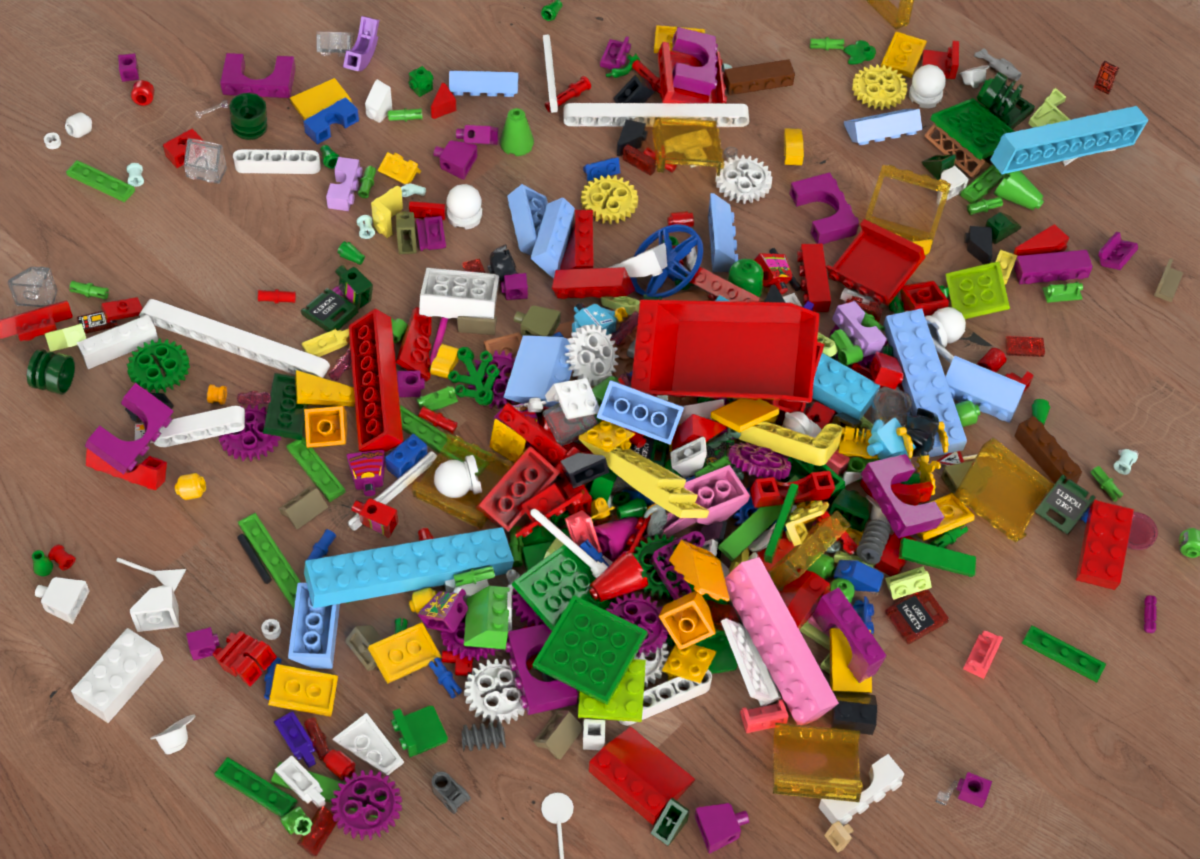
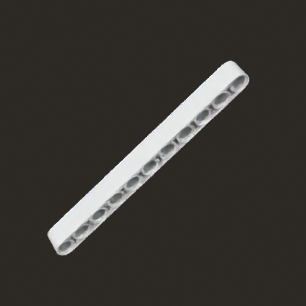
[563,103,749,127]
[139,299,330,378]

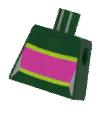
[335,265,373,310]

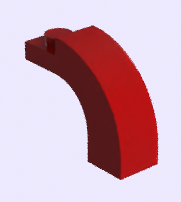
[861,478,934,506]

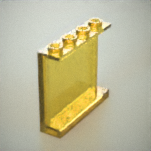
[652,117,724,176]
[412,433,513,529]
[954,438,1054,543]
[773,723,863,802]

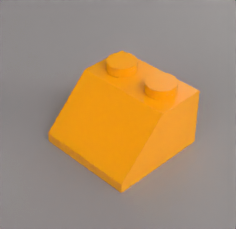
[304,406,348,448]
[659,591,716,650]

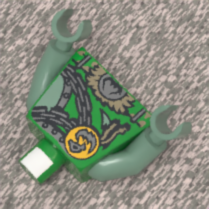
[703,427,745,480]

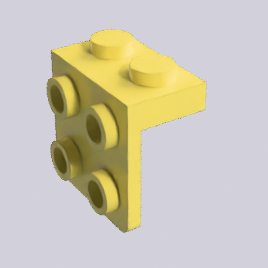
[371,186,403,238]
[785,500,829,546]

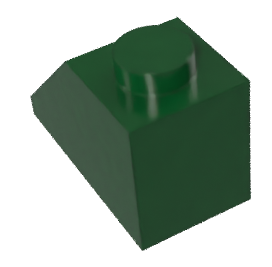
[985,212,1022,244]

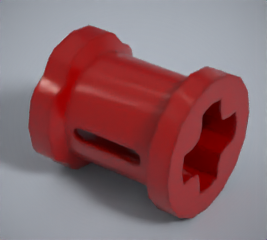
[48,544,76,571]

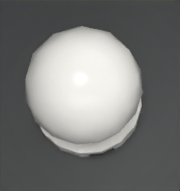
[909,64,946,108]
[446,184,482,229]
[925,307,966,348]
[434,455,482,498]

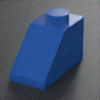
[834,560,884,592]

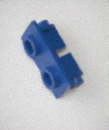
[583,157,621,181]
[853,596,874,634]

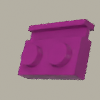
[416,216,446,251]

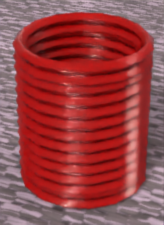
[977,348,1007,373]

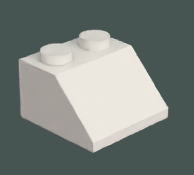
[130,585,179,632]

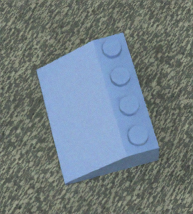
[503,336,572,410]

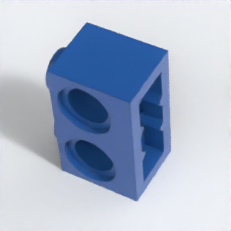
[385,434,428,479]

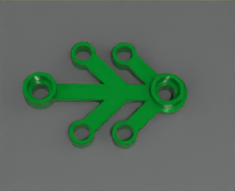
[448,347,499,406]

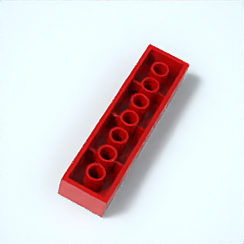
[349,308,403,453]

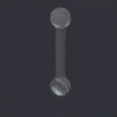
[195,100,229,118]

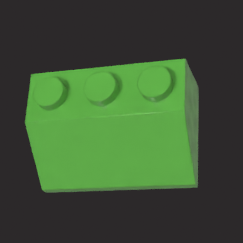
[464,586,510,649]

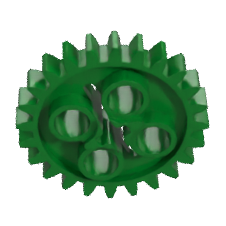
[127,338,190,393]
[632,534,690,599]

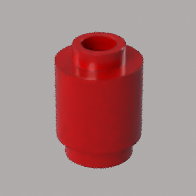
[667,211,694,227]
[323,749,356,780]

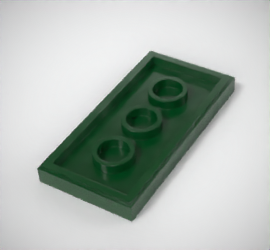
[263,373,308,440]

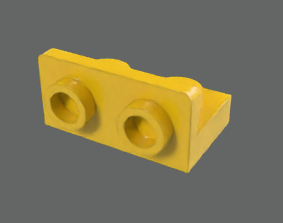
[378,152,421,185]

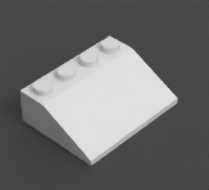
[419,268,499,319]

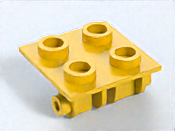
[489,419,526,462]
[579,420,635,453]
[839,426,878,459]
[591,498,614,523]
[662,644,716,683]

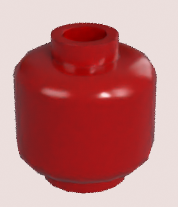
[131,80,155,106]

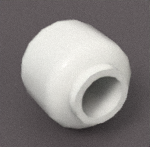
[65,112,92,138]

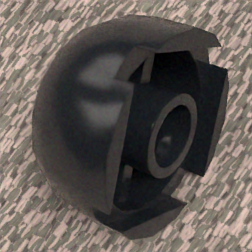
[487,244,519,281]

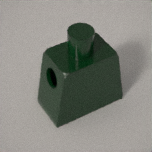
[829,489,869,532]

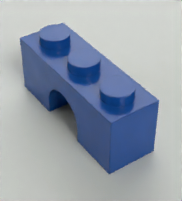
[303,97,359,145]

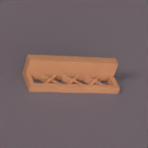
[924,123,991,178]

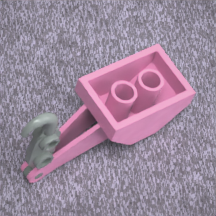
[644,465,750,541]

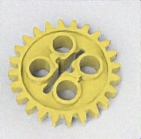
[852,64,907,110]
[581,175,638,224]

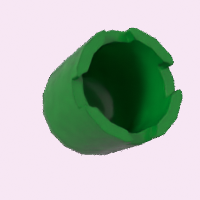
[727,258,763,298]

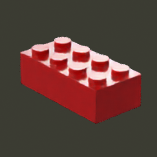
[475,446,560,533]
[1076,500,1134,590]

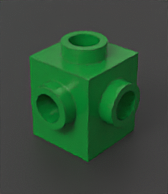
[408,66,434,97]

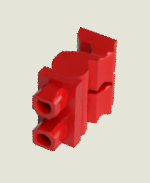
[213,631,277,687]

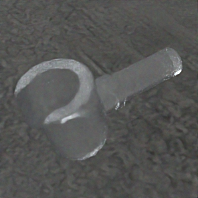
[935,780,958,805]

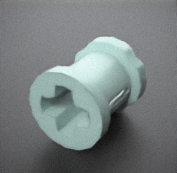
[126,163,144,187]
[356,215,375,239]
[1114,449,1138,475]

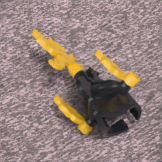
[896,408,949,495]

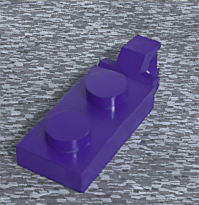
[274,711,316,768]

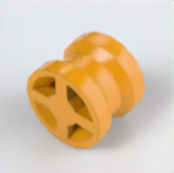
[207,384,227,405]

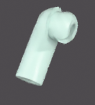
[401,183,426,197]

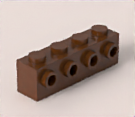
[723,59,795,95]
[1015,416,1082,484]

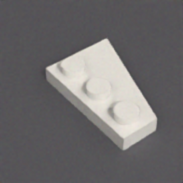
[332,713,404,775]

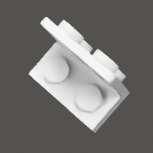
[545,378,600,419]

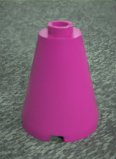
[594,517,638,562]

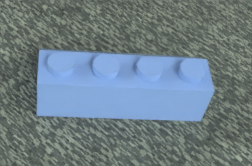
[449,70,519,97]
[844,109,922,145]
[507,184,548,256]
[708,193,738,272]
[531,197,575,279]
[946,356,1026,423]
[597,380,684,444]
[288,583,340,669]

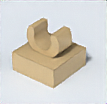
[824,821,854,853]

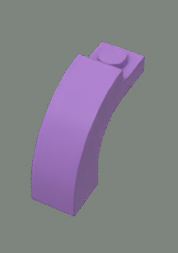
[343,16,379,71]

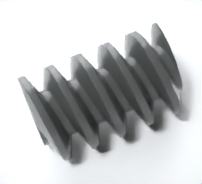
[857,520,891,564]
[461,721,506,752]

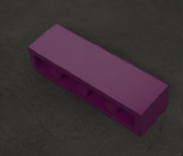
[1014,250,1093,284]

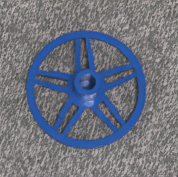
[630,224,703,298]

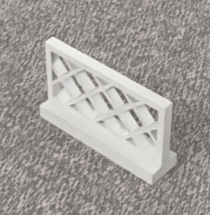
[721,618,781,706]

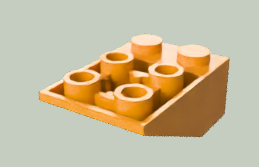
[669,540,730,601]

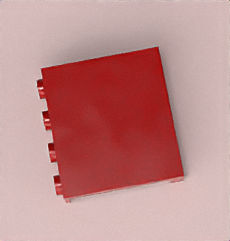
[657,42,727,104]
[826,219,926,306]

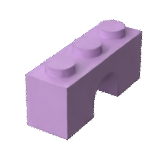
[326,157,363,211]
[832,301,887,357]

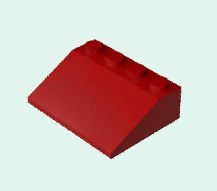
[589,727,695,826]

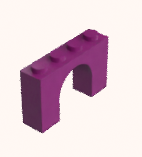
[672,27,718,96]
[220,53,296,98]
[789,172,859,244]
[85,383,174,475]
[861,454,944,538]
[813,587,887,683]
[505,624,578,715]

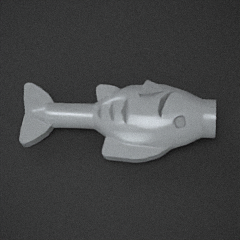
[974,48,1022,81]

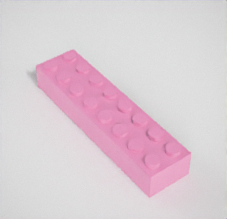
[725,557,839,727]

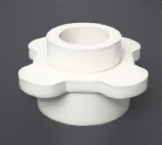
[524,398,547,412]

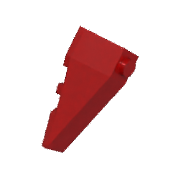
[781,568,830,630]

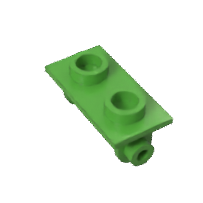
[1042,282,1083,303]
[416,386,458,411]

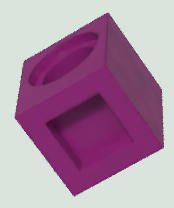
[118,53,139,82]
[501,273,528,300]
[397,371,425,397]
[186,627,220,661]
[956,772,992,808]

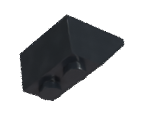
[831,692,878,735]

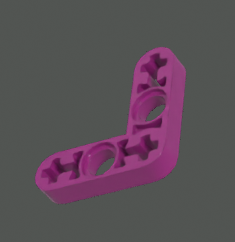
[651,531,705,601]

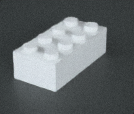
[71,628,164,723]

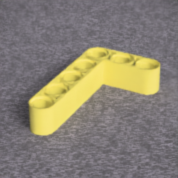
[738,421,842,466]

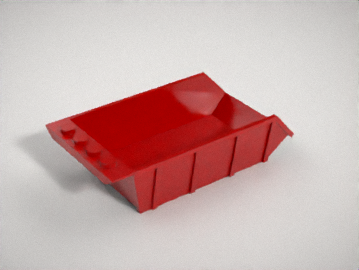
[631,300,820,403]

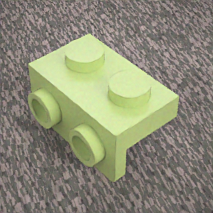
[885,566,932,600]

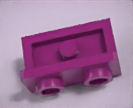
[600,36,631,69]
[1098,232,1138,270]

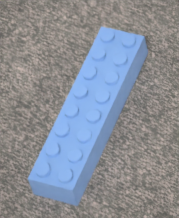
[883,309,967,458]

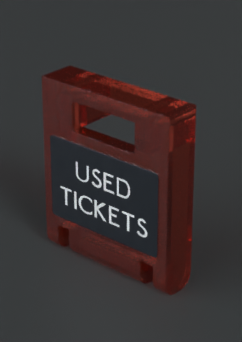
[885,589,949,644]

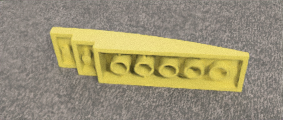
[578,435,709,518]

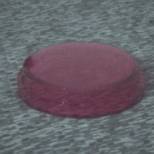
[1127,512,1158,550]

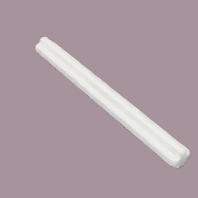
[348,451,438,531]

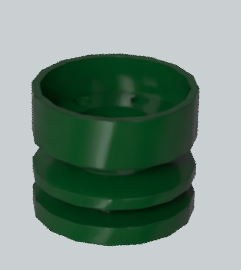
[980,71,1024,117]
[229,93,268,140]
[27,349,75,395]

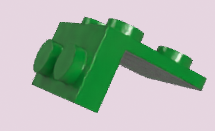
[695,622,738,674]
[390,705,448,757]

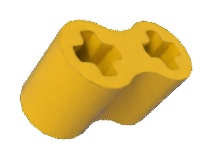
[430,344,459,379]

